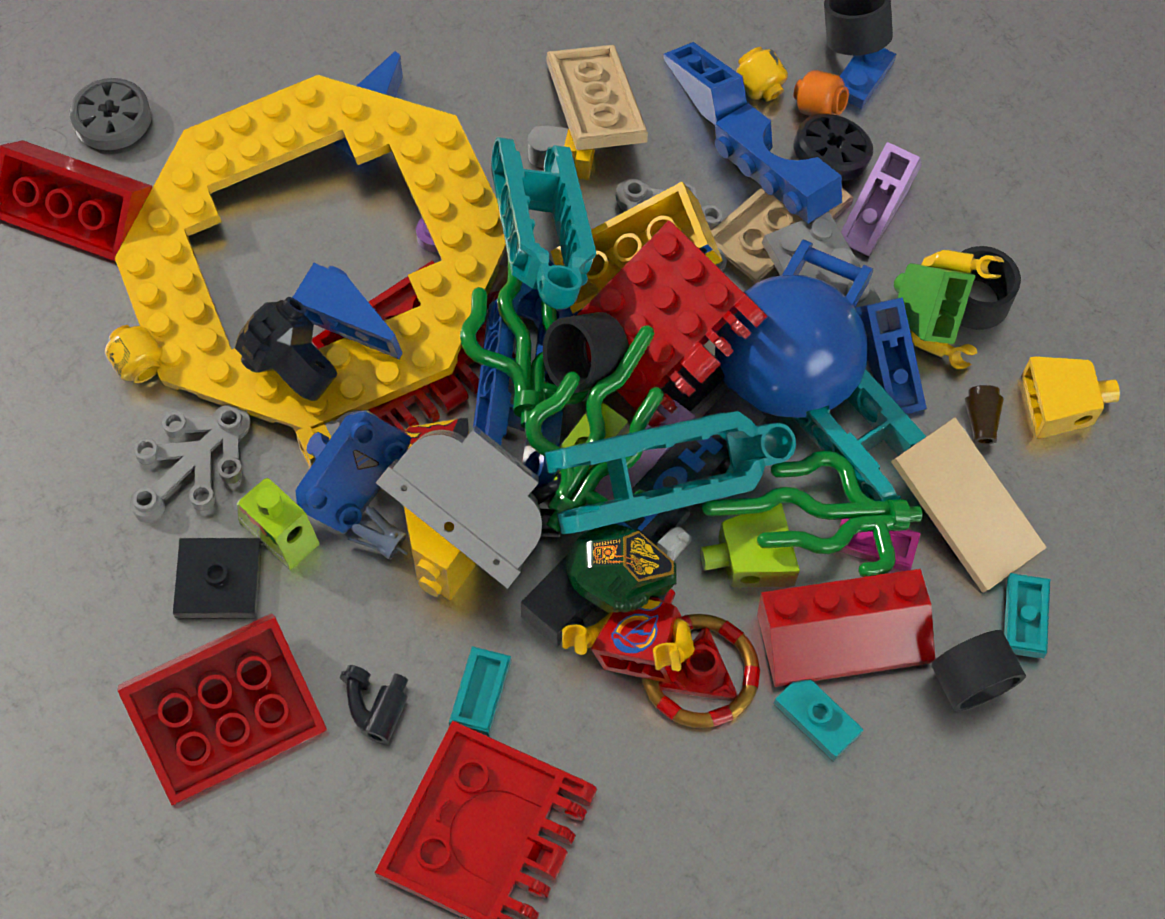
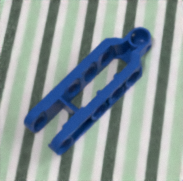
[473,259,573,489]

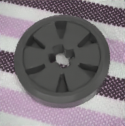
[69,78,151,150]

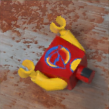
[562,589,695,684]

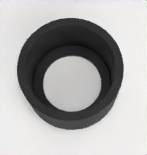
[824,0,893,56]
[960,246,1021,330]
[543,312,629,393]
[931,630,1026,711]

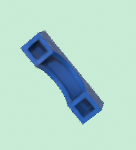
[715,103,842,224]

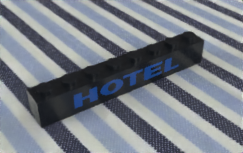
[521,388,766,647]

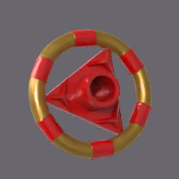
[642,614,760,728]

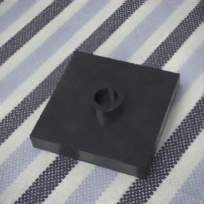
[173,538,262,618]

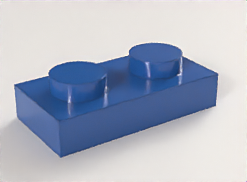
[839,48,896,110]

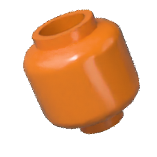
[793,70,849,116]

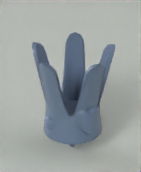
[348,506,408,560]

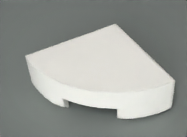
[657,527,692,561]

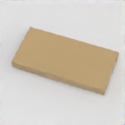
[547,45,648,150]
[711,158,854,287]
[891,417,1047,593]

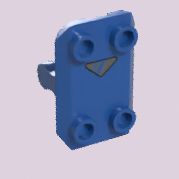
[295,410,412,534]

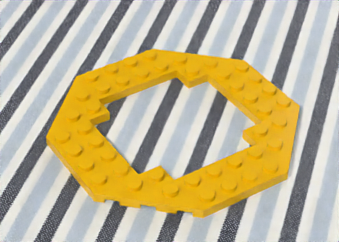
[115,75,507,431]

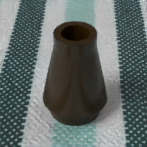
[965,385,1004,445]

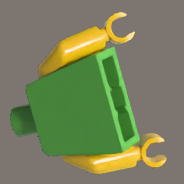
[894,250,1004,369]

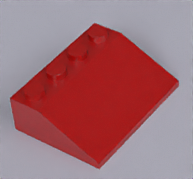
[117,613,327,805]

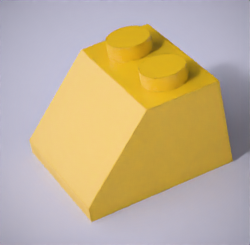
[403,505,476,600]

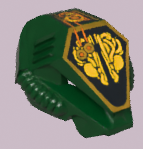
[566,523,677,613]

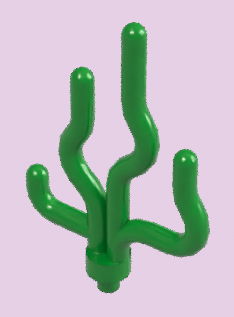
[460,259,589,429]
[525,325,664,533]
[702,451,922,577]

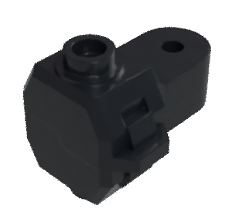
[235,297,337,401]

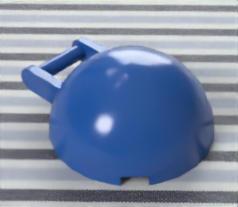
[715,239,873,418]

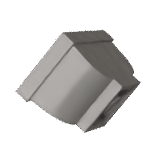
[376,425,542,589]

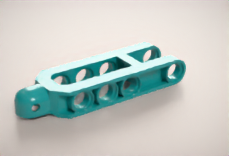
[491,137,597,310]
[793,369,926,501]
[544,411,796,534]

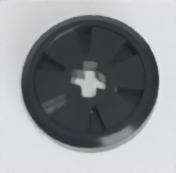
[793,114,873,181]

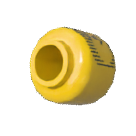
[105,325,162,383]

